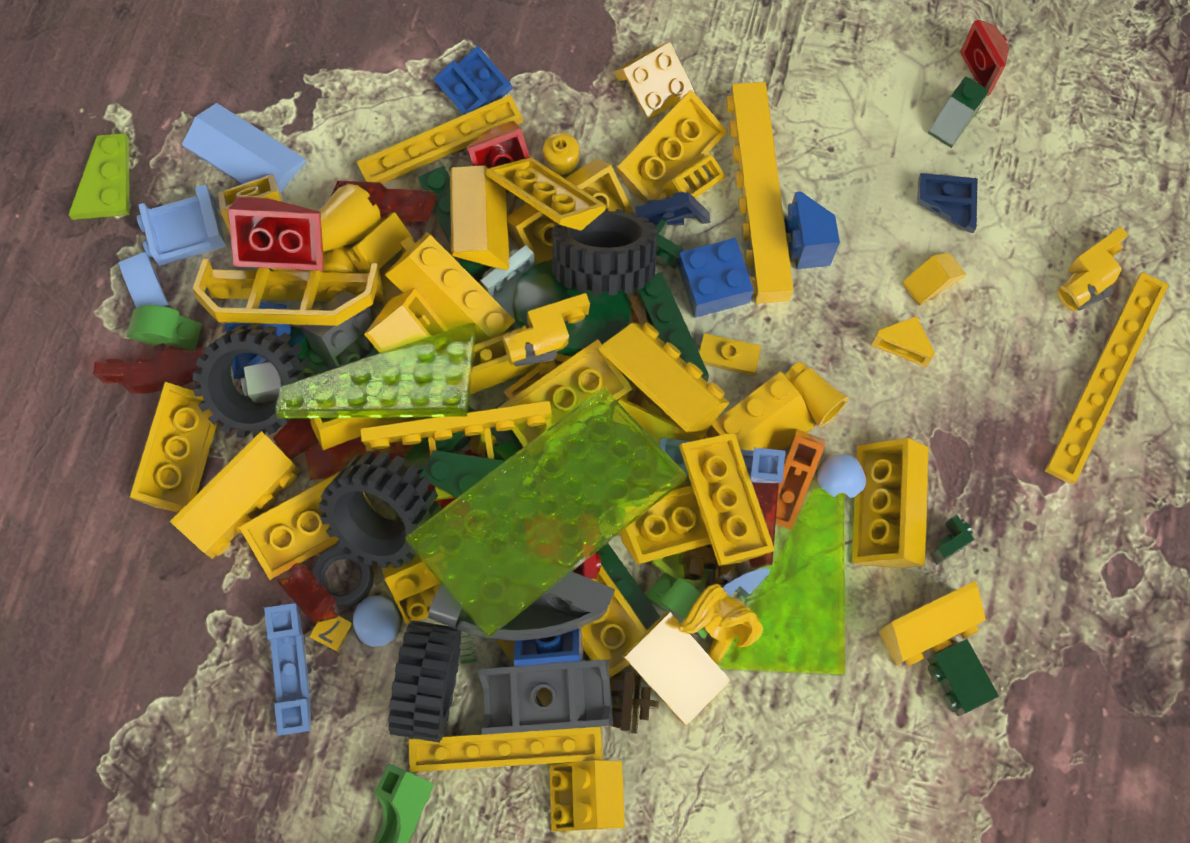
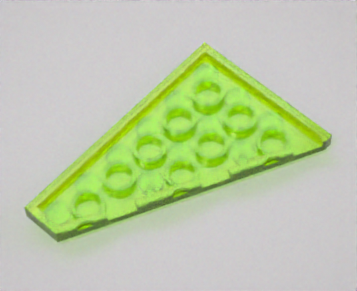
[275,323,476,418]
[721,489,845,676]

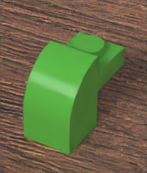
[126,305,202,353]
[646,573,708,639]

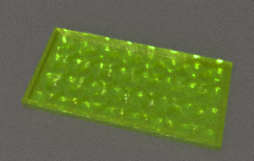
[405,387,687,638]

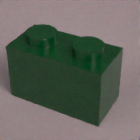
[927,639,999,716]

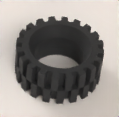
[553,208,657,295]
[193,323,312,438]
[319,451,441,568]
[388,620,461,743]

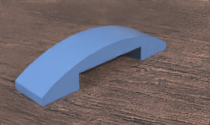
[657,438,785,483]
[264,603,311,736]

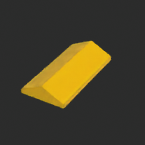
[616,90,728,203]
[485,157,606,231]
[450,166,510,271]
[498,339,633,458]
[129,382,218,512]
[679,433,775,566]
[239,470,374,580]
[615,485,711,564]
[581,565,647,678]

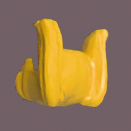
[678,584,763,665]

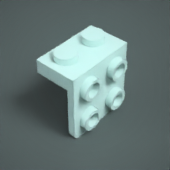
[480,245,535,330]

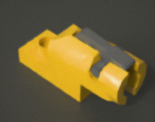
[1057,226,1129,312]
[502,293,590,366]

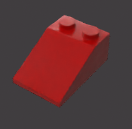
[228,197,324,271]

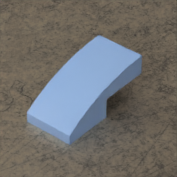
[118,251,169,308]
[722,568,770,599]

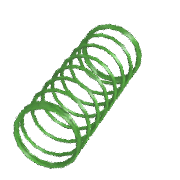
[460,634,477,664]

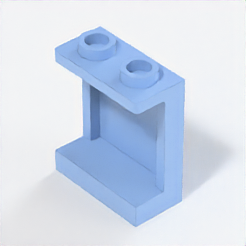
[137,184,227,266]

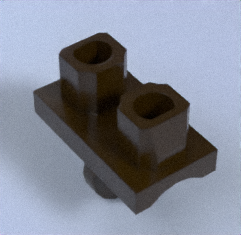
[679,544,740,585]
[610,672,659,734]

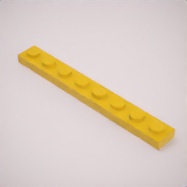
[1045,272,1169,485]

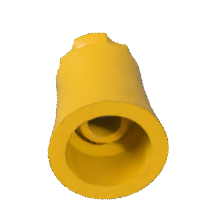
[785,361,849,427]

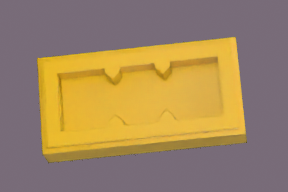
[699,333,761,376]

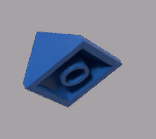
[514,628,584,667]

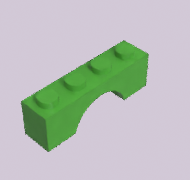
[373,763,434,843]

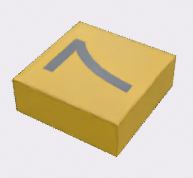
[309,609,353,652]

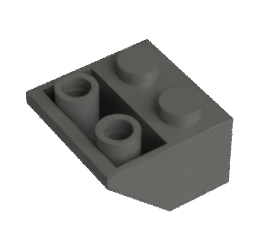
[300,290,375,381]

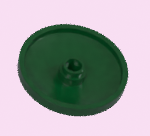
[512,260,631,356]

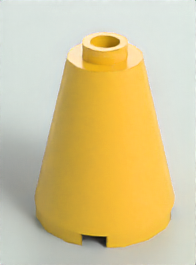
[318,184,381,252]

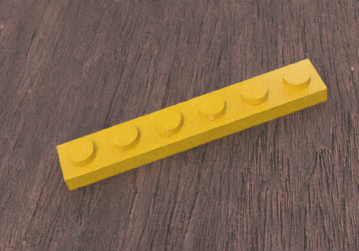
[356,95,523,190]
[409,727,604,772]

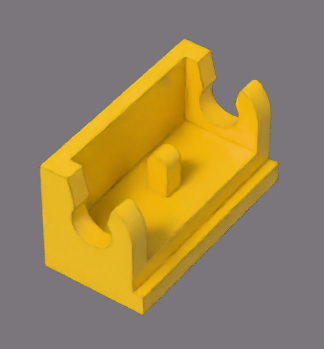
[347,212,413,274]

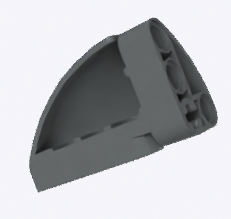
[428,536,615,641]

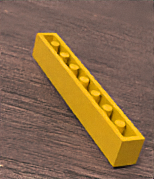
[726,82,793,304]
[308,328,541,450]

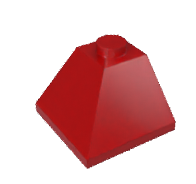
[960,20,1009,96]
[466,121,530,193]

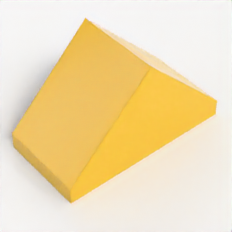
[902,252,967,306]
[871,316,935,367]

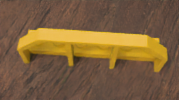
[193,259,385,326]
[360,401,556,501]

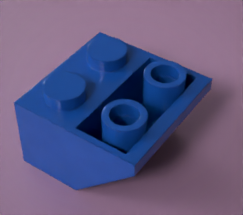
[784,191,840,270]

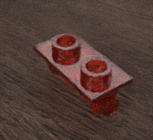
[277,563,338,623]

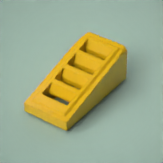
[662,153,726,198]

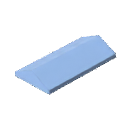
[182,103,306,192]

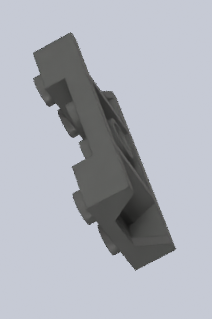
[478,660,613,735]

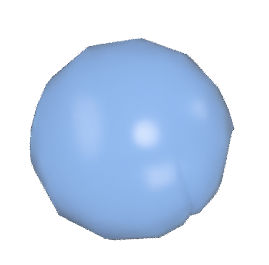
[816,454,867,498]
[353,595,401,647]

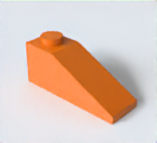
[764,429,825,530]

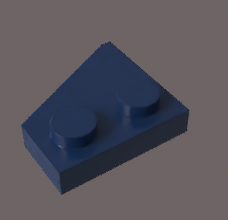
[917,173,978,233]
[635,192,711,227]

